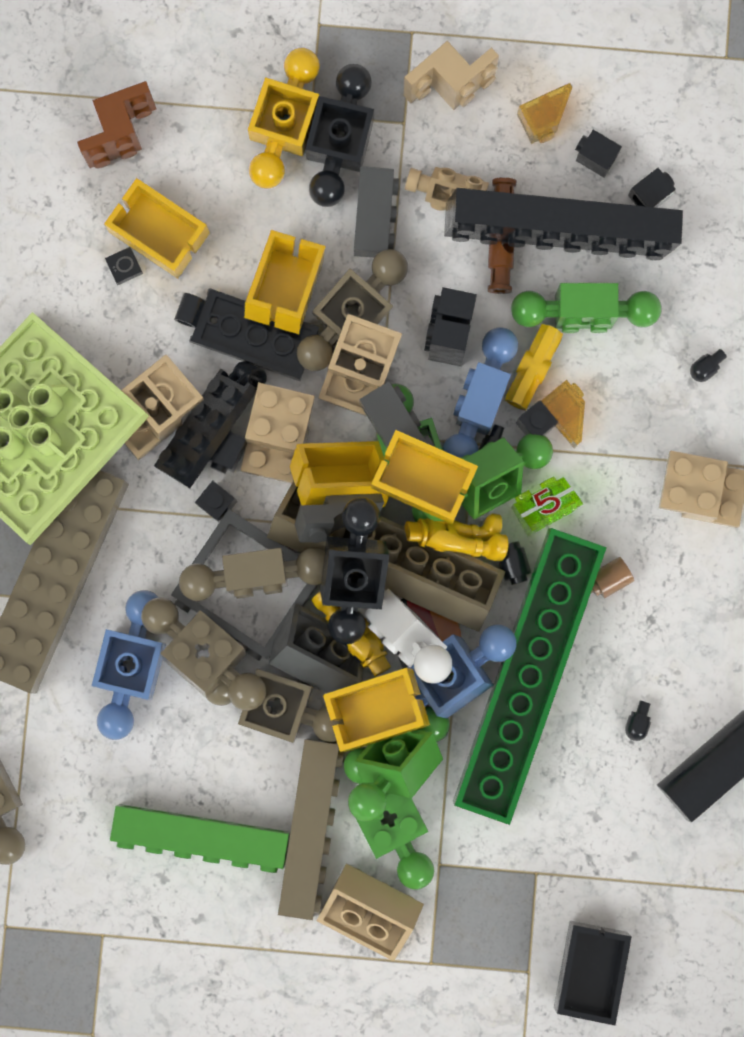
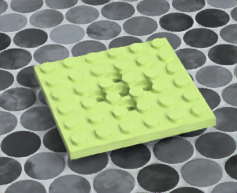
[0,312,149,545]

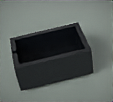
[424,287,477,367]
[554,921,632,1026]

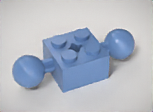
[442,327,518,458]
[92,590,166,740]
[407,624,517,718]

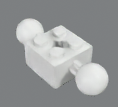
[358,589,452,683]

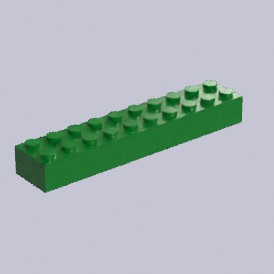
[453,528,607,825]

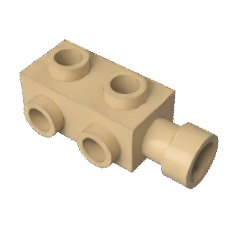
[405,167,489,211]

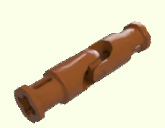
[488,177,517,294]

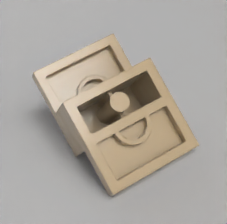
[403,41,499,110]
[318,314,402,416]
[121,355,204,461]
[240,382,315,484]
[659,451,744,528]

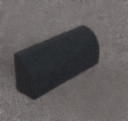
[657,710,744,823]

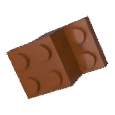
[77,81,157,169]

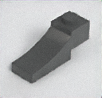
[295,494,384,543]

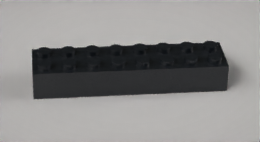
[444,188,683,260]

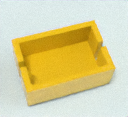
[104,178,210,279]
[244,230,326,334]
[371,430,478,524]
[289,441,389,507]
[323,668,430,752]

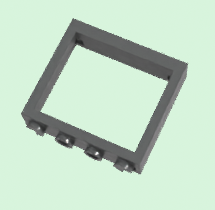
[171,509,319,661]

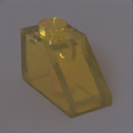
[517,83,572,144]
[541,380,585,449]

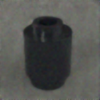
[498,541,532,585]

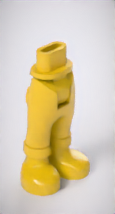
[404,513,508,561]
[311,592,391,677]

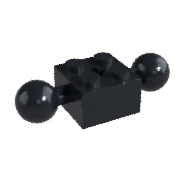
[305,64,374,207]
[320,497,389,645]

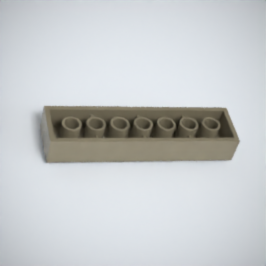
[0,470,129,694]
[267,480,505,632]

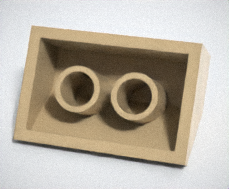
[317,864,424,961]

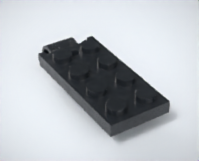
[174,288,320,381]
[154,361,267,489]

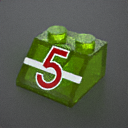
[511,476,583,537]

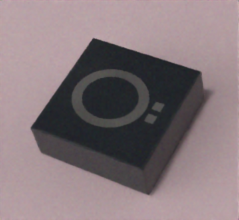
[105,247,143,285]

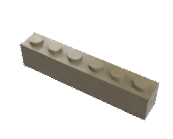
[278,739,344,921]

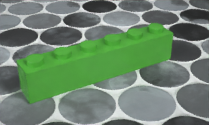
[110,804,290,873]

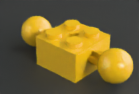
[248,48,320,189]

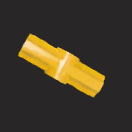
[504,324,563,411]

